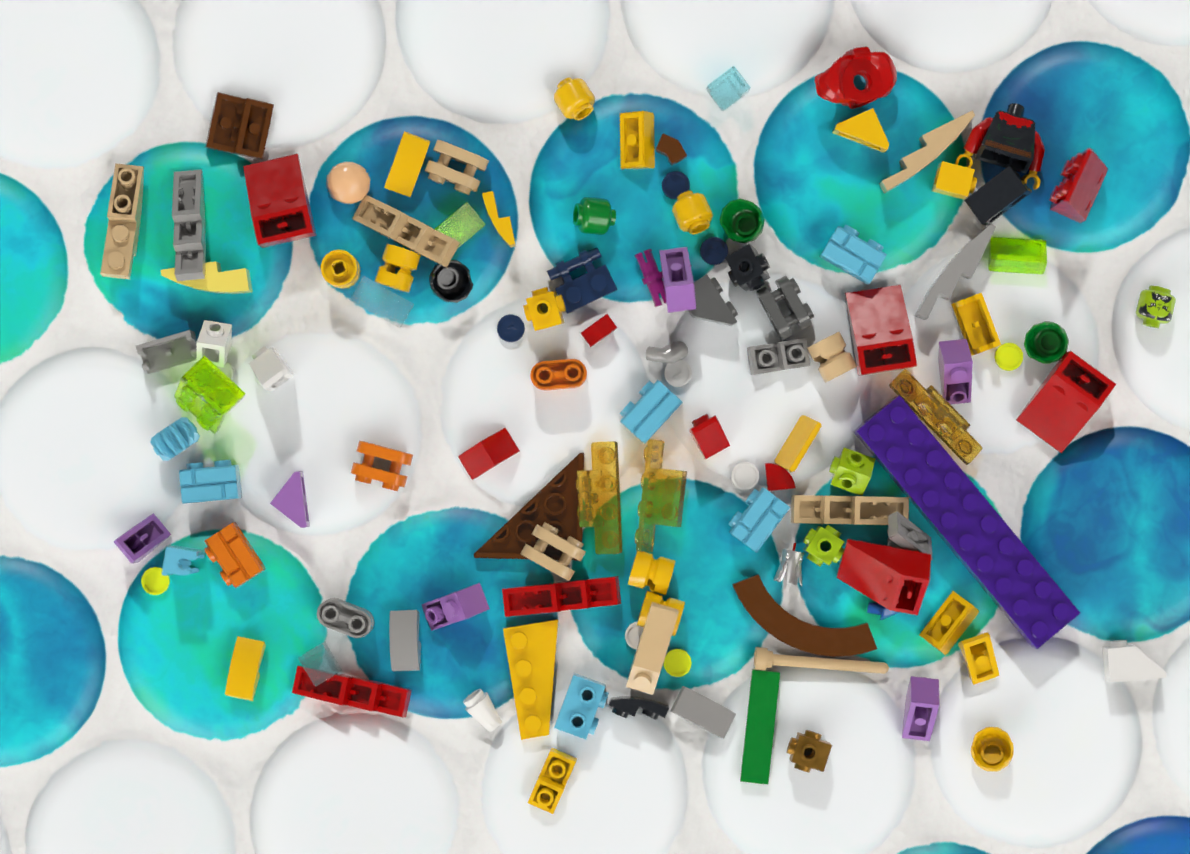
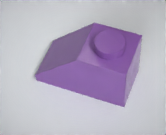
[659,247,696,313]
[902,676,939,741]

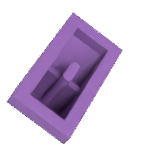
[270,471,310,528]
[114,513,171,564]

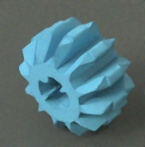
[150,417,200,461]

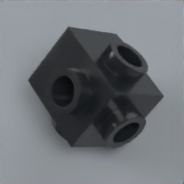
[725,244,770,291]

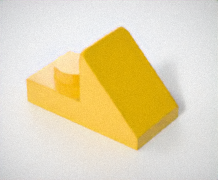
[958,632,1000,685]

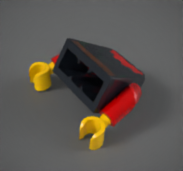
[956,103,1045,190]

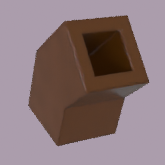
[655,133,687,166]

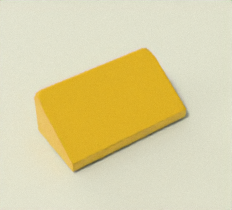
[620,111,655,169]
[774,415,822,472]
[919,591,979,655]

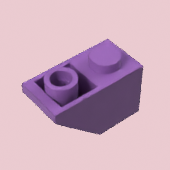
[938,339,973,405]
[422,583,490,631]

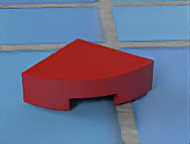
[765,463,796,491]

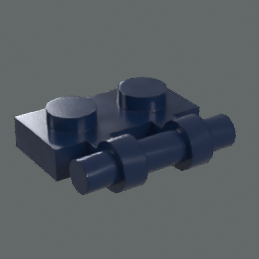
[547,247,618,314]

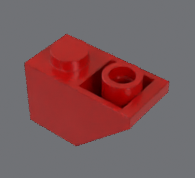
[689,414,730,459]

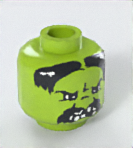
[1136,285,1176,328]

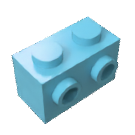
[554,673,609,740]

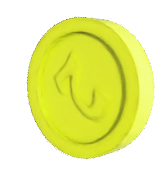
[994,343,1023,371]
[141,567,170,595]
[663,649,692,677]

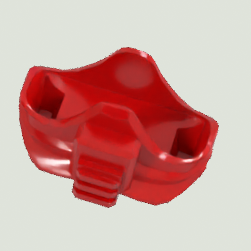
[815,47,897,109]

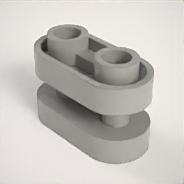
[317,598,374,638]

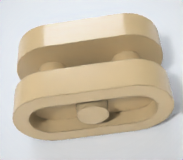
[425,140,489,195]
[520,522,586,581]

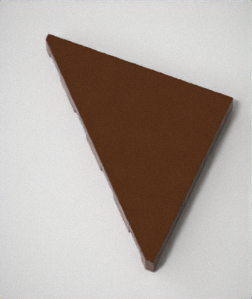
[474,453,584,561]

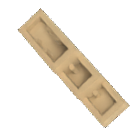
[879,110,975,194]
[352,195,460,267]
[791,495,909,525]

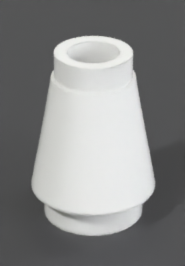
[463,689,502,732]

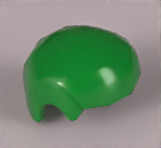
[720,198,765,244]
[1024,321,1069,364]

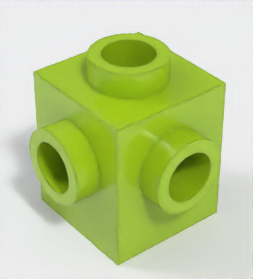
[829,448,875,496]
[803,525,844,567]

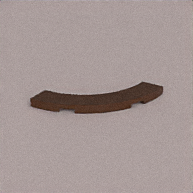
[732,574,877,657]

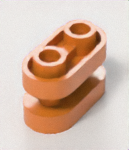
[530,359,587,391]
[351,440,413,491]

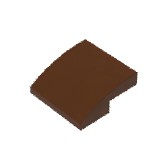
[205,92,274,159]

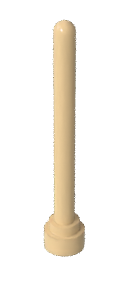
[754,647,889,674]

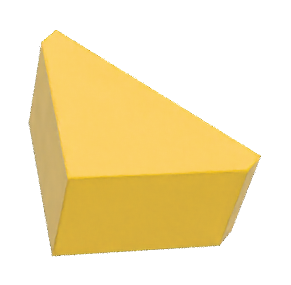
[833,108,889,153]

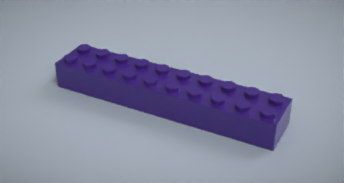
[853,395,1080,649]

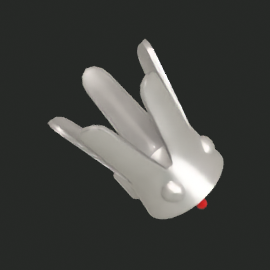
[774,543,804,586]

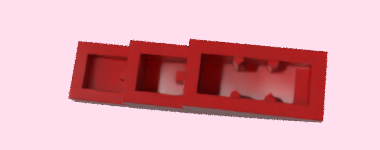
[502,576,621,617]
[292,666,412,718]

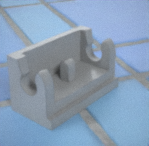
[136,330,197,374]

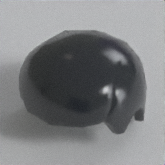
[429,260,473,303]

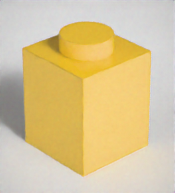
[932,161,977,199]

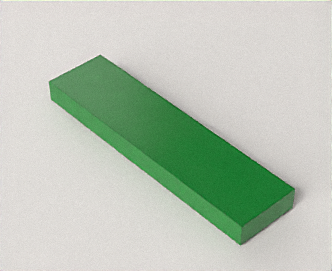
[740,669,780,785]

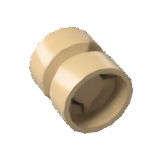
[807,331,857,383]

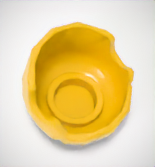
[971,727,1014,772]

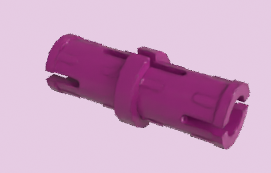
[634,249,666,307]

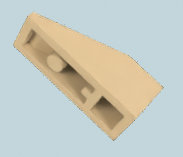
[626,602,679,695]

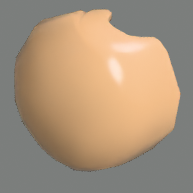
[326,162,370,204]

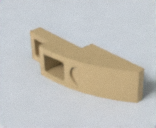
[100,163,144,279]

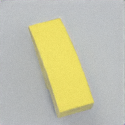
[161,261,253,294]

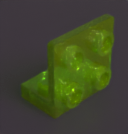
[174,355,246,434]

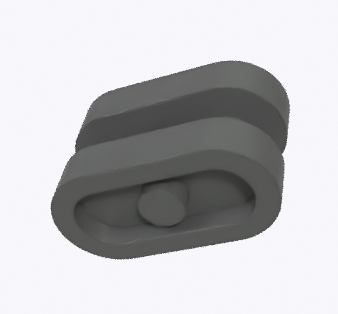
[756,275,814,341]

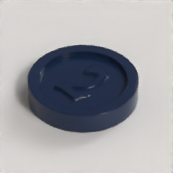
[662,171,690,200]
[700,237,728,265]
[497,314,525,342]

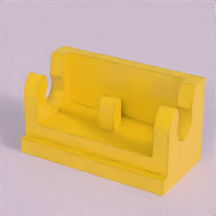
[951,292,1001,356]

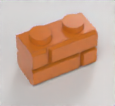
[204,522,266,588]

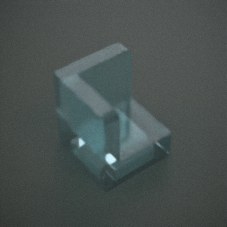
[706,66,751,111]
[298,642,342,686]

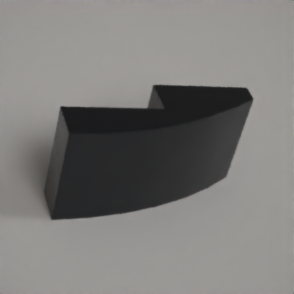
[609,696,669,720]

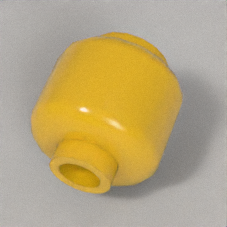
[554,77,595,120]
[672,191,713,235]

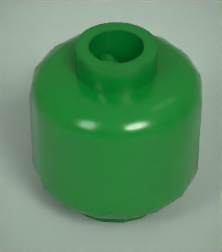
[573,197,616,235]

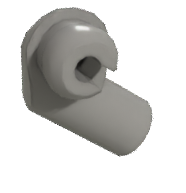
[646,341,688,364]

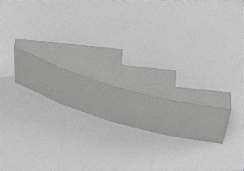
[172,169,206,281]
[914,224,996,320]

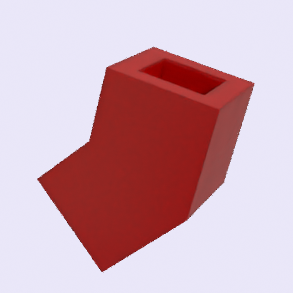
[581,314,617,347]

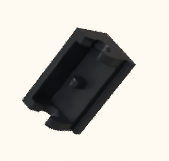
[964,166,1032,226]

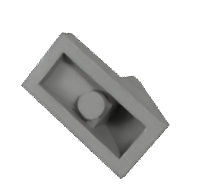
[888,511,933,560]

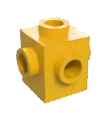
[523,287,566,331]

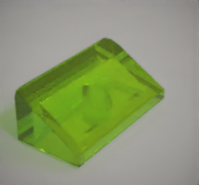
[435,202,486,249]
[988,237,1047,275]

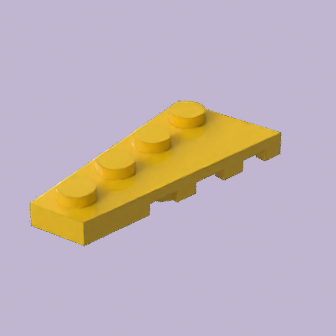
[503,619,558,740]

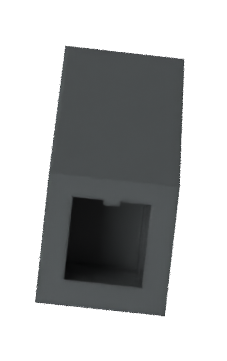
[688,274,738,326]

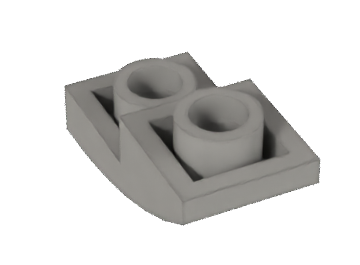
[747,338,811,375]
[389,610,421,671]
[670,686,736,739]

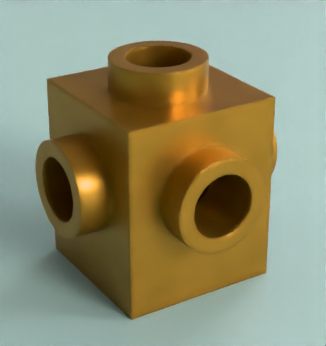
[786,730,832,773]

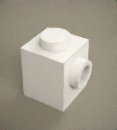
[197,320,232,367]

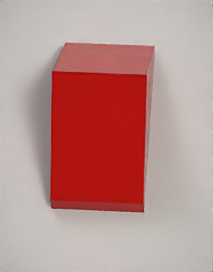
[458,427,520,480]

